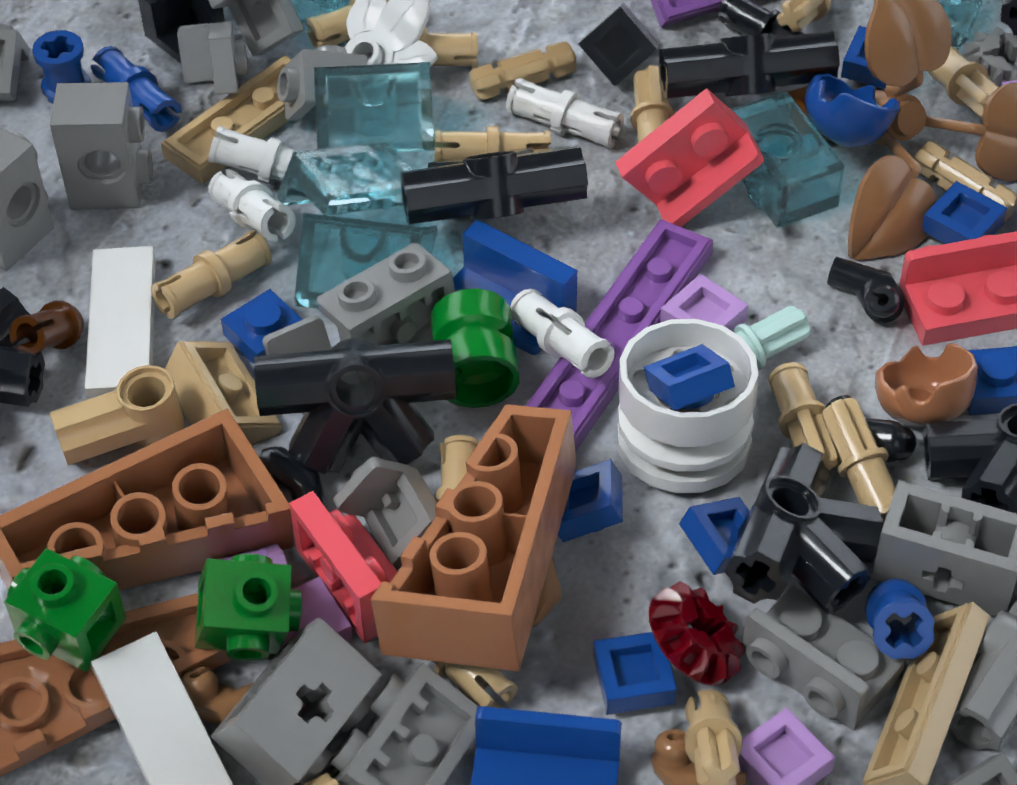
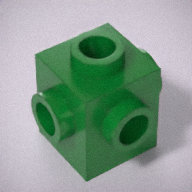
[4,548,126,672]
[195,554,302,661]

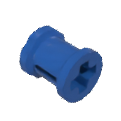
[32,30,92,104]
[864,578,935,659]

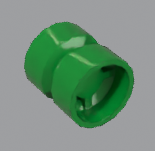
[430,288,520,408]

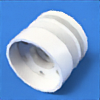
[617,319,759,493]

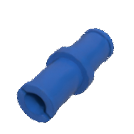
[91,46,182,132]

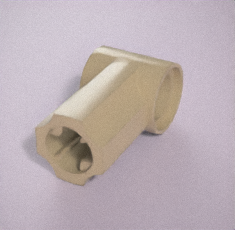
[50,365,186,466]

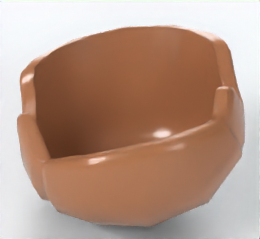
[875,343,978,428]

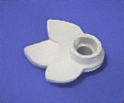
[344,0,438,86]

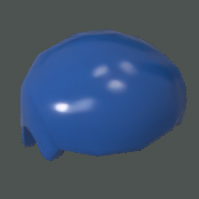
[804,74,900,148]

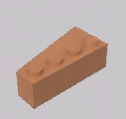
[370,404,577,672]
[0,408,293,591]

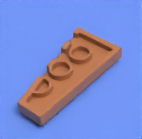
[0,593,231,777]

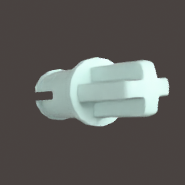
[734,306,811,371]

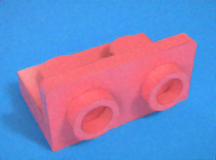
[615,88,764,227]
[899,231,1017,346]
[289,491,398,644]

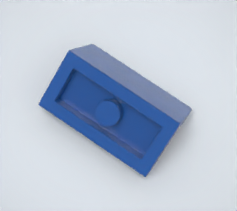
[453,219,578,355]
[471,706,622,785]

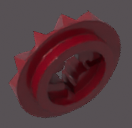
[649,581,746,686]

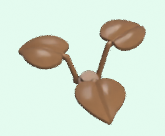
[848,0,1017,260]

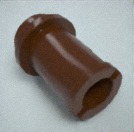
[9,300,84,354]

